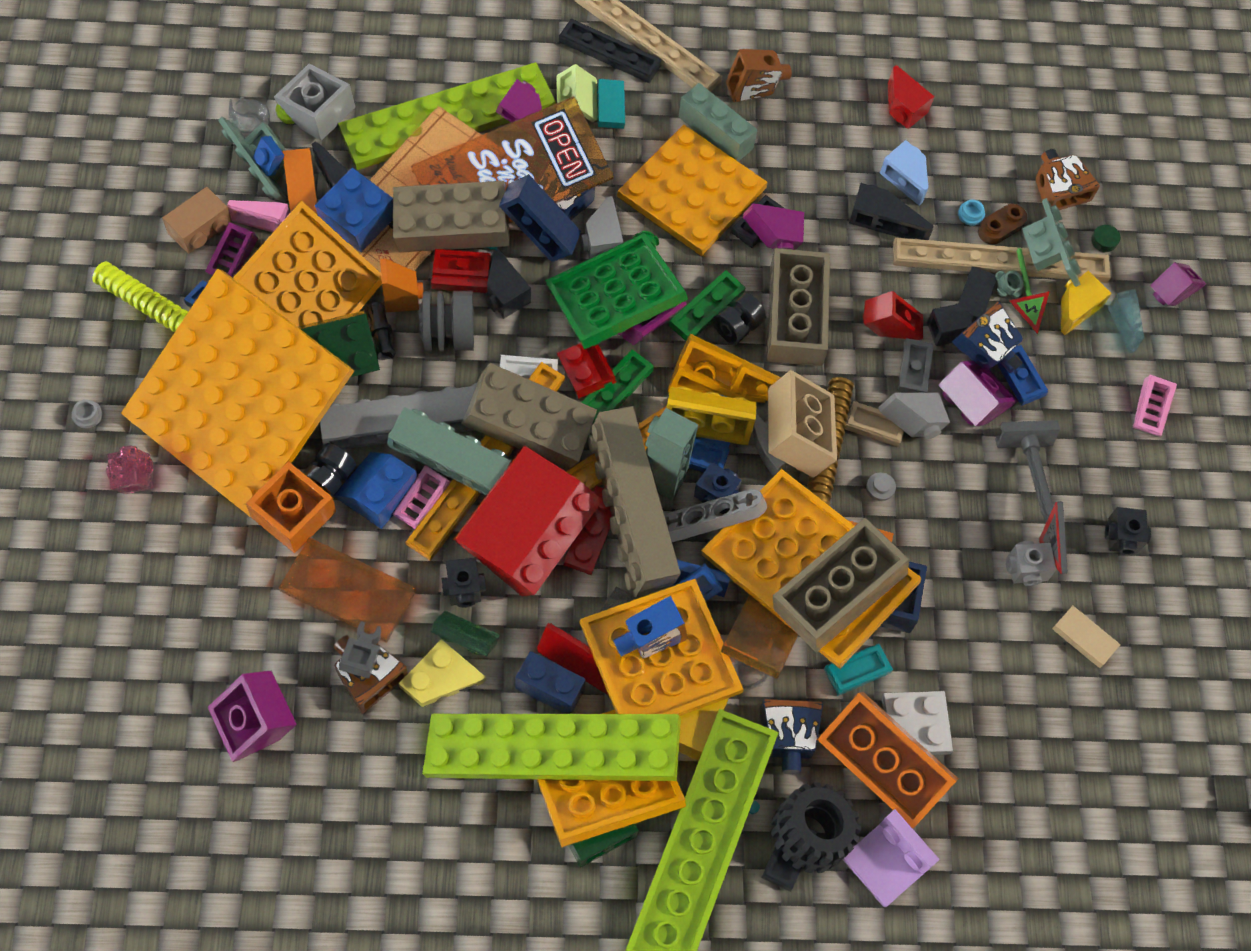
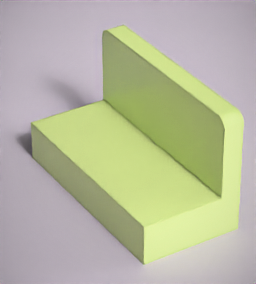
[557,64,598,122]

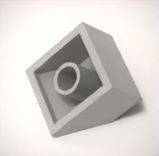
[274,64,355,141]

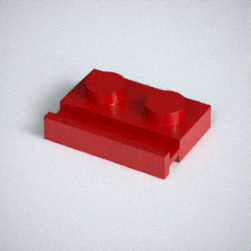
[431,249,491,293]
[557,343,616,399]

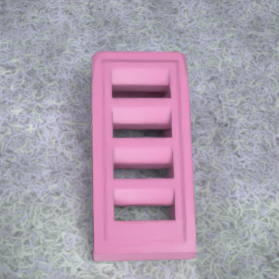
[227,200,289,233]
[1133,375,1177,437]
[392,465,451,529]

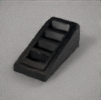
[311,141,348,189]

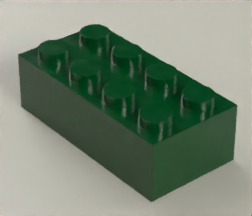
[298,311,380,377]

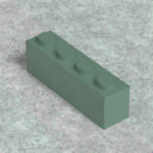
[387,407,511,495]
[645,408,698,501]

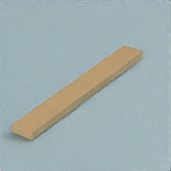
[574,0,722,92]
[893,237,1111,283]

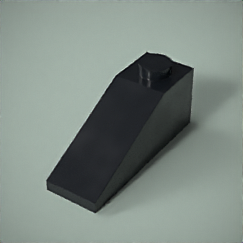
[849,183,934,240]

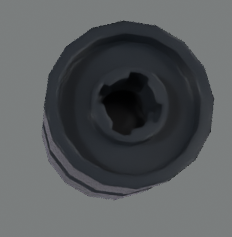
[713,292,766,345]
[303,443,356,497]

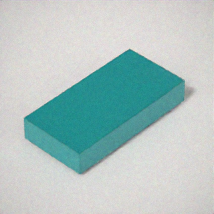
[597,79,625,129]
[824,643,893,696]

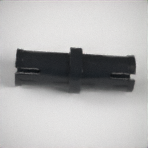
[367,302,396,360]

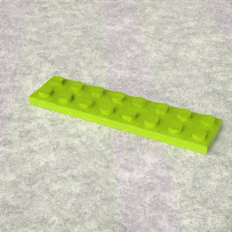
[338,62,556,170]
[625,709,779,951]
[422,714,681,781]

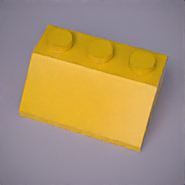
[667,387,756,446]

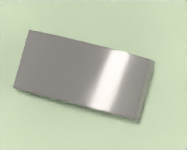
[753,415,786,477]

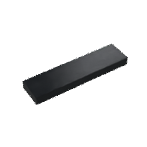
[559,19,662,83]

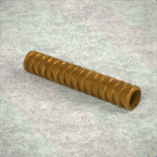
[807,377,854,506]

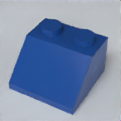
[334,452,417,529]

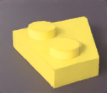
[399,639,486,707]

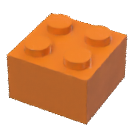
[246,461,336,554]

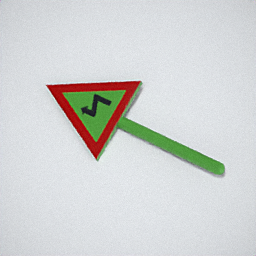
[1009,248,1050,335]

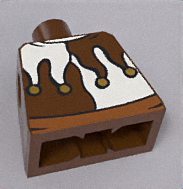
[334,635,408,714]

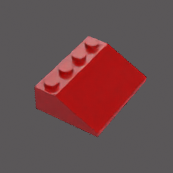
[453,446,603,596]

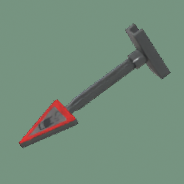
[995,420,1068,574]

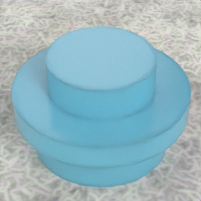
[958,199,985,226]

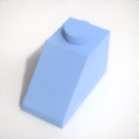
[880,140,928,205]

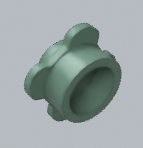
[995,271,1023,298]

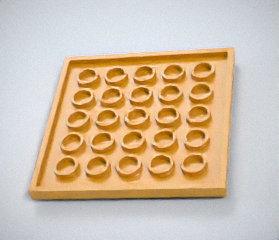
[121,269,355,517]

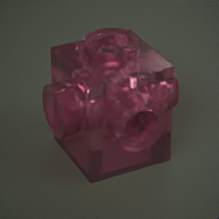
[106,446,154,494]

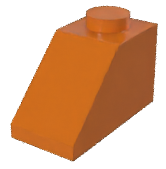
[380,259,423,313]

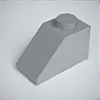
[581,196,623,259]
[878,393,950,439]

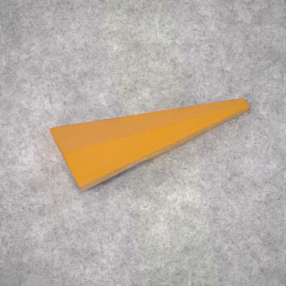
[667,333,781,403]

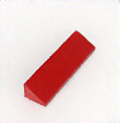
[537,623,609,695]

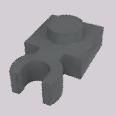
[339,621,381,678]

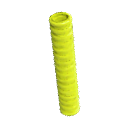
[92,261,188,332]

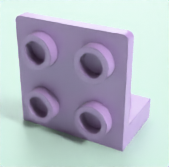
[843,809,940,907]

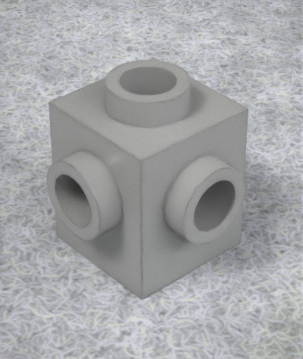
[1006,541,1056,586]

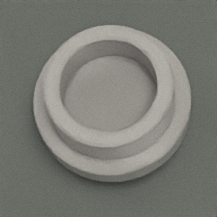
[72,400,103,428]
[866,473,896,501]

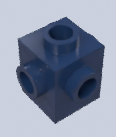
[694,462,742,514]

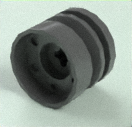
[419,291,474,351]

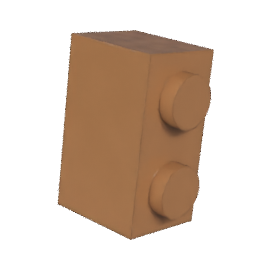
[162,187,232,254]

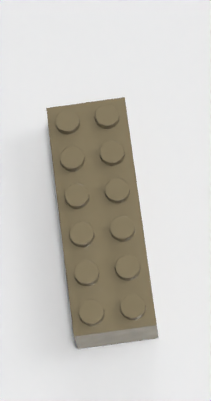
[587,406,681,599]

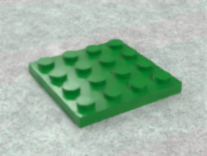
[545,233,688,350]

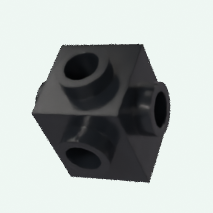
[1105,507,1151,555]
[441,557,486,608]

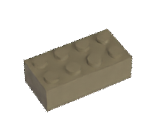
[393,181,509,252]
[766,248,830,366]
[462,363,597,470]
[773,518,910,653]

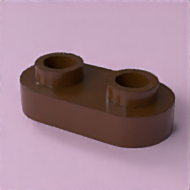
[978,204,1027,245]

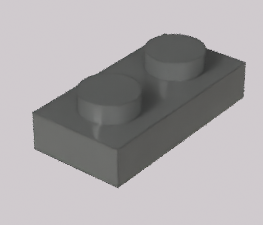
[897,338,934,393]

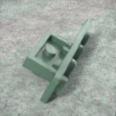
[218,117,288,203]
[1022,198,1082,287]

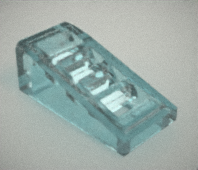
[1108,289,1144,353]

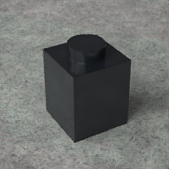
[927,303,974,346]

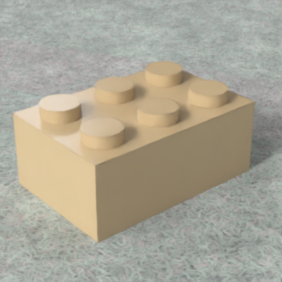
[768,370,837,478]

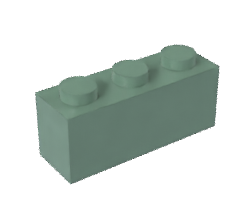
[678,83,757,162]

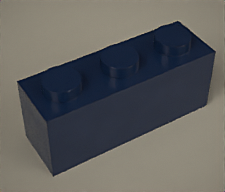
[499,174,581,262]

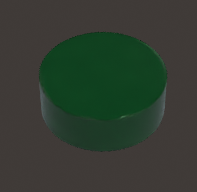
[1091,224,1121,252]

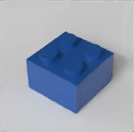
[314,168,393,252]

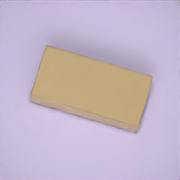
[845,401,904,447]
[1052,605,1121,668]

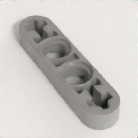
[664,489,767,542]

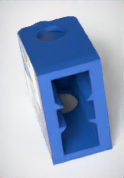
[613,596,688,658]

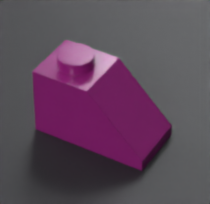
[496,79,544,141]
[743,203,804,250]
[1150,262,1206,306]

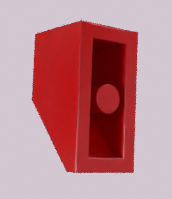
[888,65,935,129]
[863,291,923,340]

